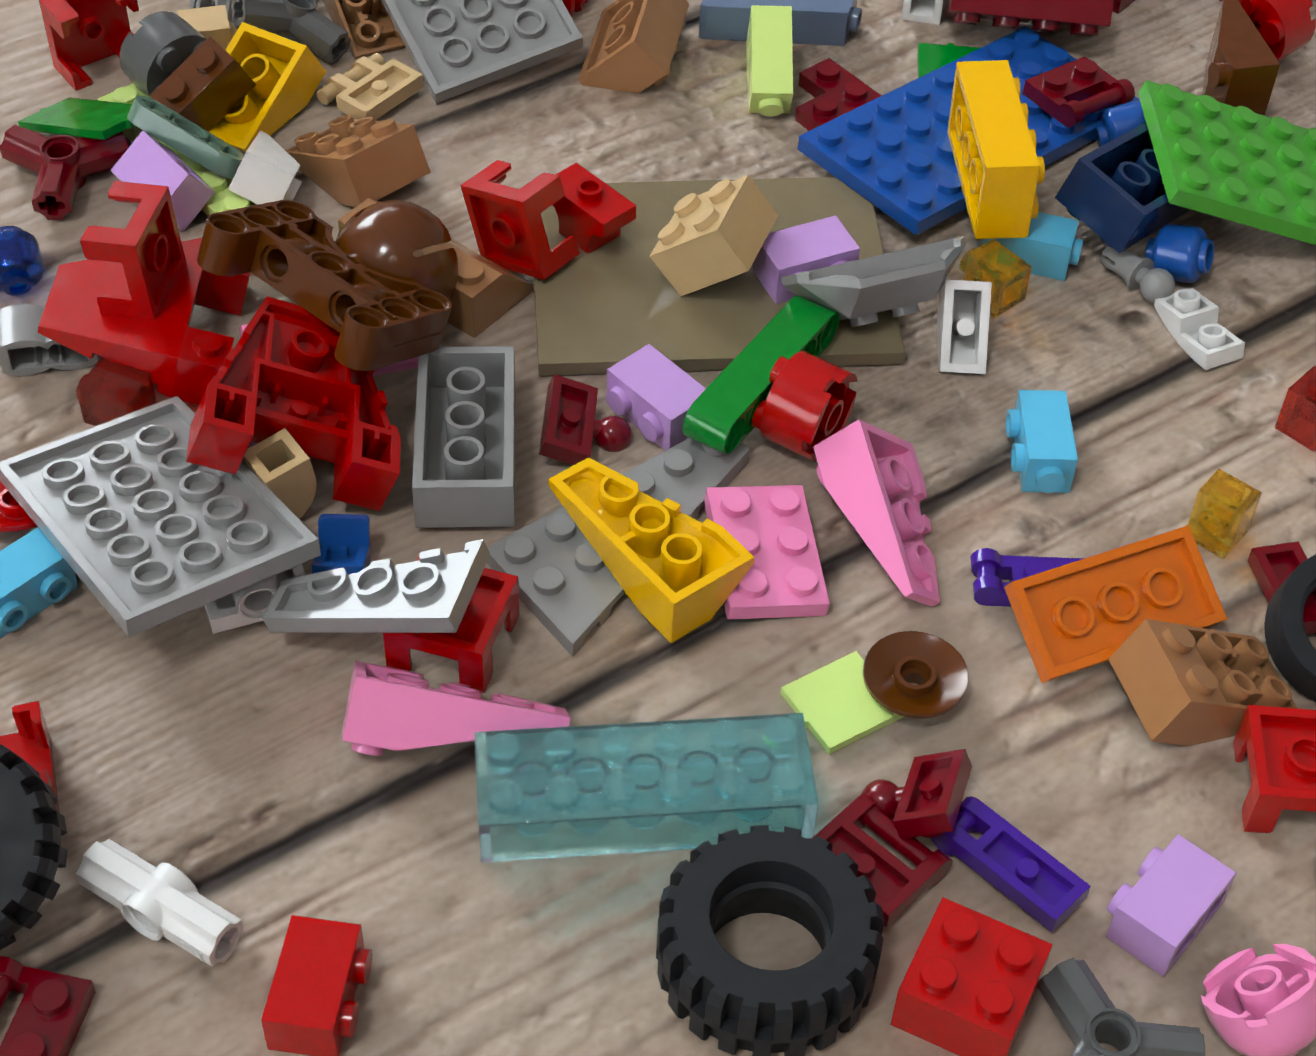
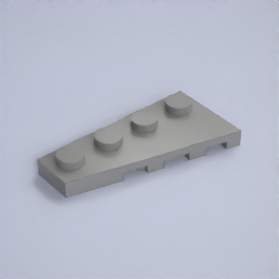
[262,539,490,633]

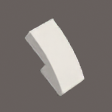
[1154,288,1245,370]

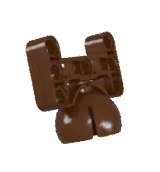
[197,200,458,371]

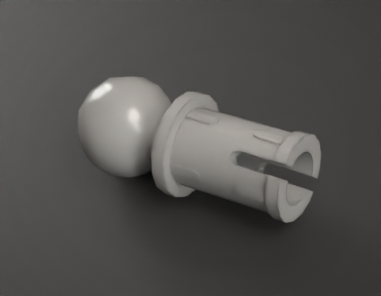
[1100,246,1175,303]

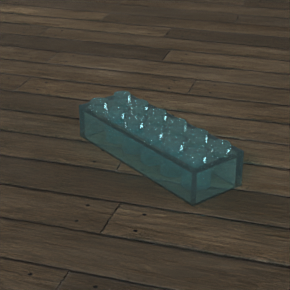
[474,713,819,863]

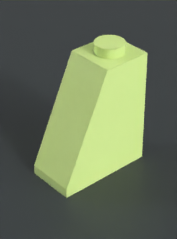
[746,5,793,117]

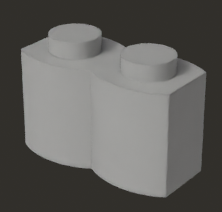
[0,304,98,376]

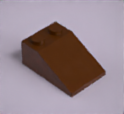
[1202,0,1280,116]

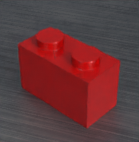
[261,915,372,1056]

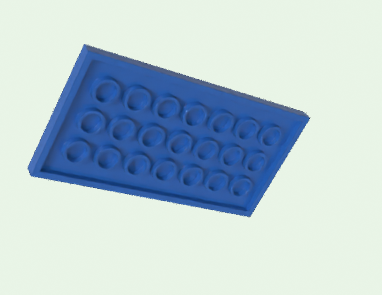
[797,27,1140,235]

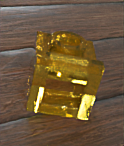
[959,239,1032,318]
[1186,469,1262,559]

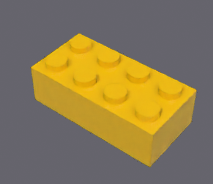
[947,60,1045,239]

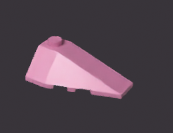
[813,419,940,607]
[342,660,571,756]

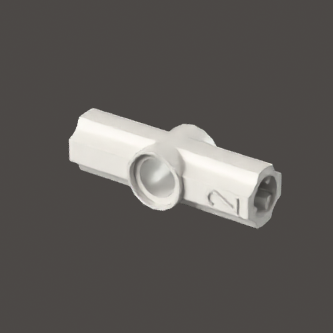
[76,839,244,967]

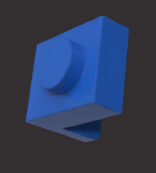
[311,514,371,574]

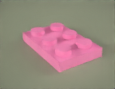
[704,485,830,620]

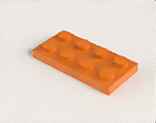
[1004,525,1227,683]

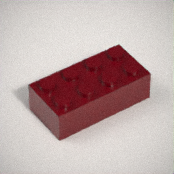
[945,0,1114,37]

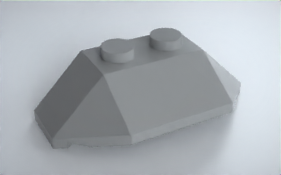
[781,236,966,327]

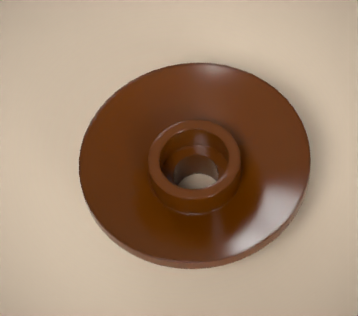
[863,631,969,719]

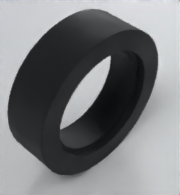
[1264,554,1316,702]

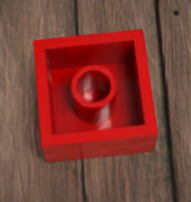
[890,897,1053,1056]

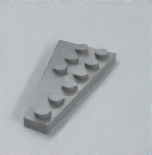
[487,438,750,657]

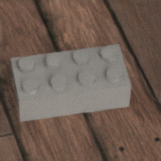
[412,346,516,528]

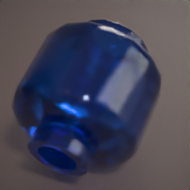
[0,226,44,296]

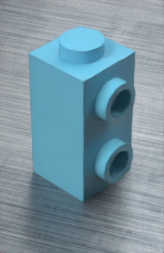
[979,212,1083,281]
[1006,390,1078,493]
[0,527,78,638]

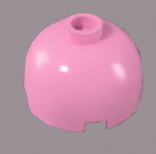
[1201,944,1316,1056]

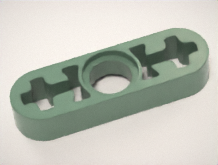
[127,95,244,179]

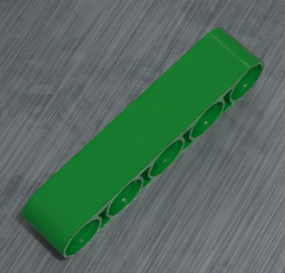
[682,295,840,455]

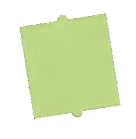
[780,651,904,755]

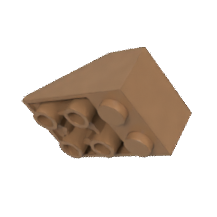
[323,0,406,59]
[285,115,431,207]
[1109,619,1298,746]

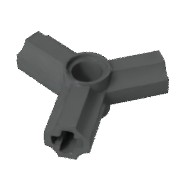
[231,0,351,64]
[1038,957,1205,1056]

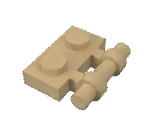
[317,53,424,121]

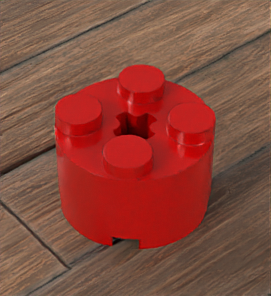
[1238,0,1316,61]
[752,351,857,462]

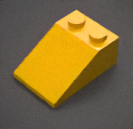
[209,22,326,153]

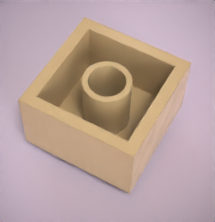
[649,175,778,297]

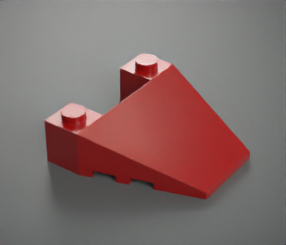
[38,238,251,405]
[186,296,401,511]

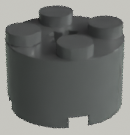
[120,11,206,99]

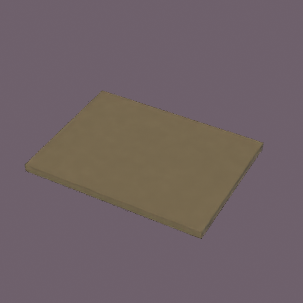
[534,177,905,376]

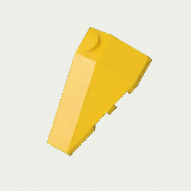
[548,457,755,643]

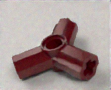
[0,124,129,220]

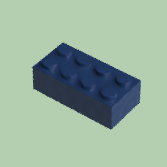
[1055,122,1191,253]

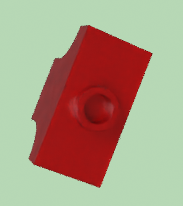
[553,162,636,254]

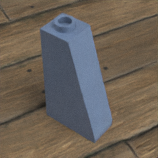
[699,0,862,46]

